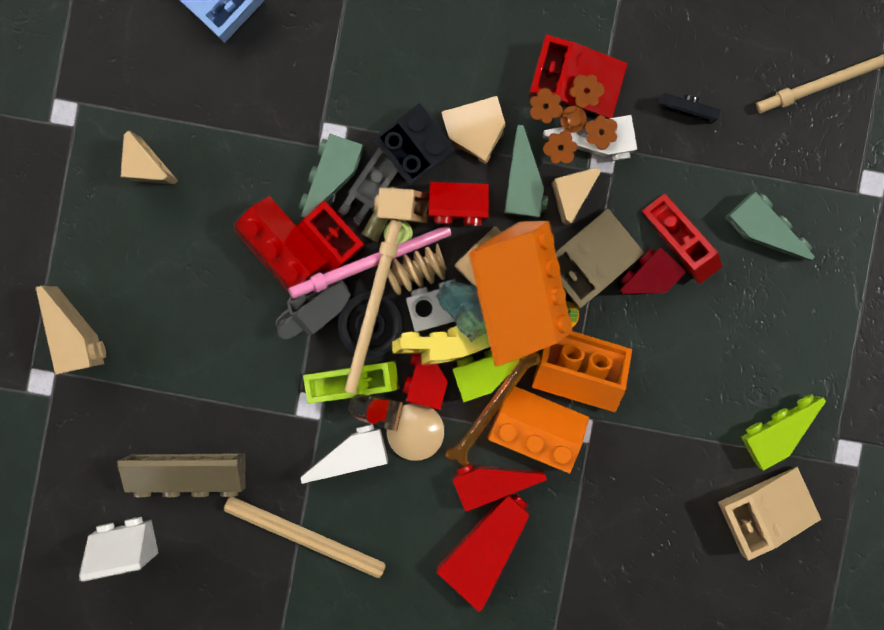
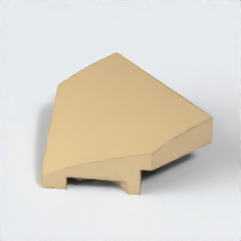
[441,96,505,164]

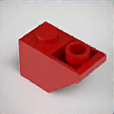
[403,353,448,410]

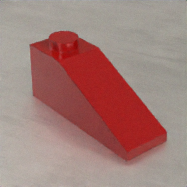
[642,194,722,284]
[452,464,547,512]

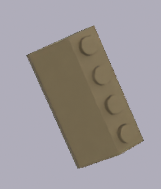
[118,454,246,497]

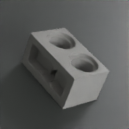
[406,279,471,332]

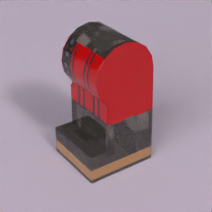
[349,394,404,431]

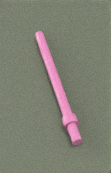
[288,225,451,299]

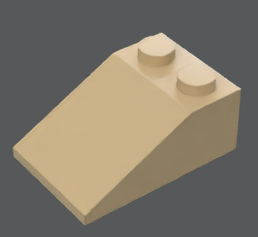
[36,286,106,375]

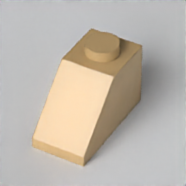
[374,188,430,223]

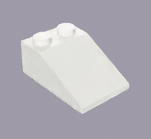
[80,517,158,581]

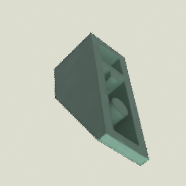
[504,125,548,219]

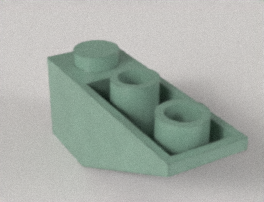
[299,133,364,218]
[724,192,815,261]

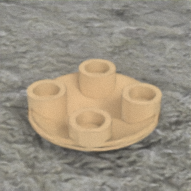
[387,403,444,461]

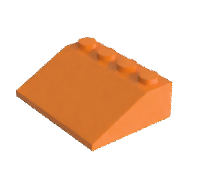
[469,221,572,366]

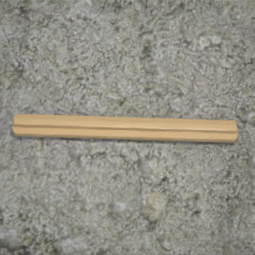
[224,497,385,578]

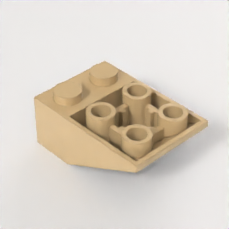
[718,466,821,561]

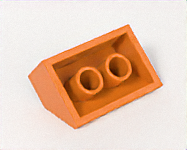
[532,331,632,412]
[488,384,590,474]

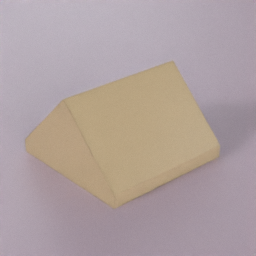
[121,130,178,185]
[551,168,601,226]

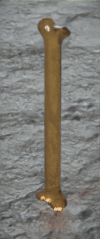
[446,353,540,466]

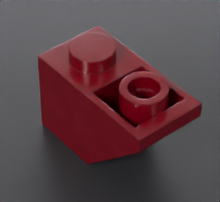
[617,247,686,294]

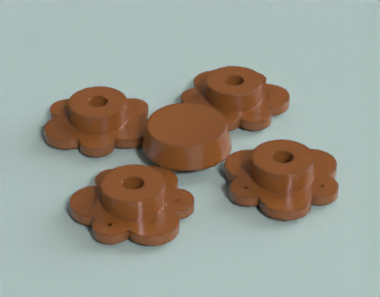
[530,75,617,164]

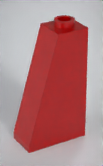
[437,494,530,612]

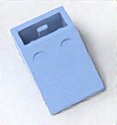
[179,0,264,43]

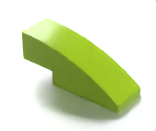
[303,360,400,404]

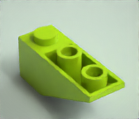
[452,349,527,402]
[741,394,826,470]

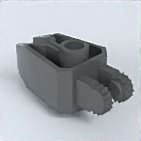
[275,280,351,340]

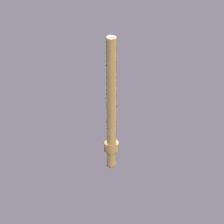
[756,54,884,114]
[344,220,402,394]

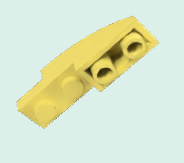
[392,320,490,365]

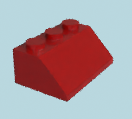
[234,196,328,293]

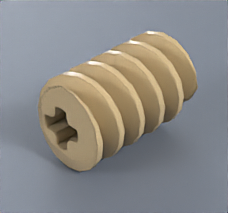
[387,244,447,295]

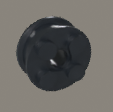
[338,293,403,357]

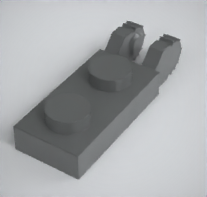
[337,147,398,227]

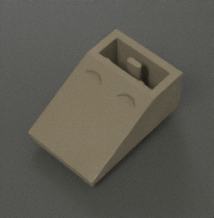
[555,209,644,308]

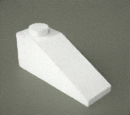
[543,115,637,161]
[301,424,388,483]

